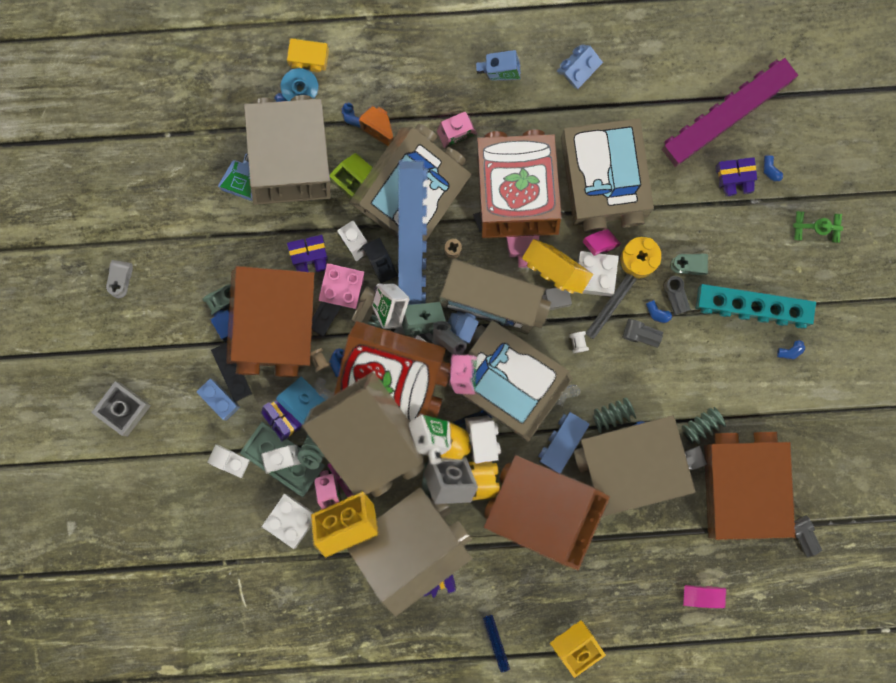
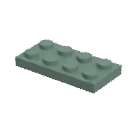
[239,422,326,497]

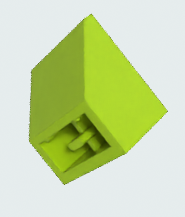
[329,153,373,199]

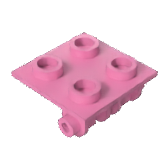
[319,263,365,309]

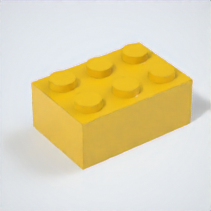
[522,239,593,294]
[311,492,379,557]

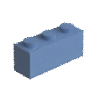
[538,412,590,474]

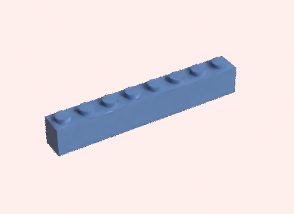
[398,161,428,305]

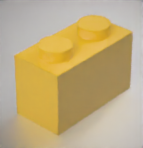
[287,38,329,72]

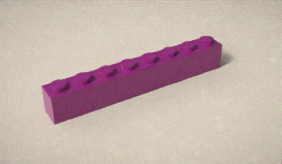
[662,58,799,167]

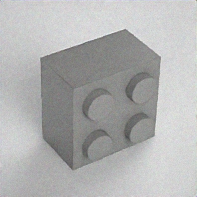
[91,381,151,436]
[424,457,478,504]

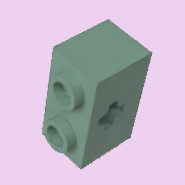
[402,302,446,336]

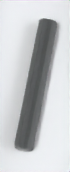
[586,274,636,339]

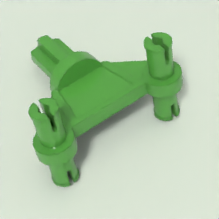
[793,211,843,243]

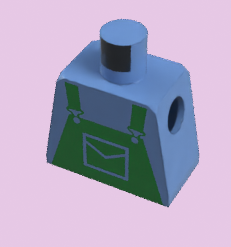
[476,50,521,80]
[218,154,253,201]

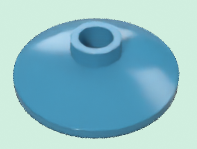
[281,68,318,101]

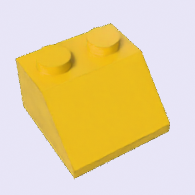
[550,620,606,678]

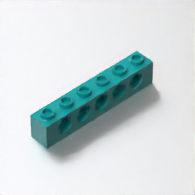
[695,284,816,329]

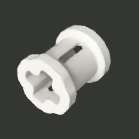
[569,331,589,354]

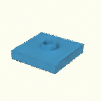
[276,376,326,425]

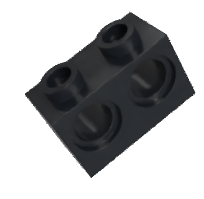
[363,237,398,284]

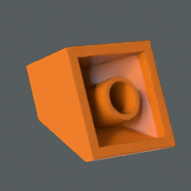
[359,106,393,146]

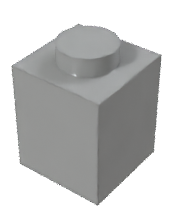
[542,288,572,310]

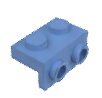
[557,45,603,89]

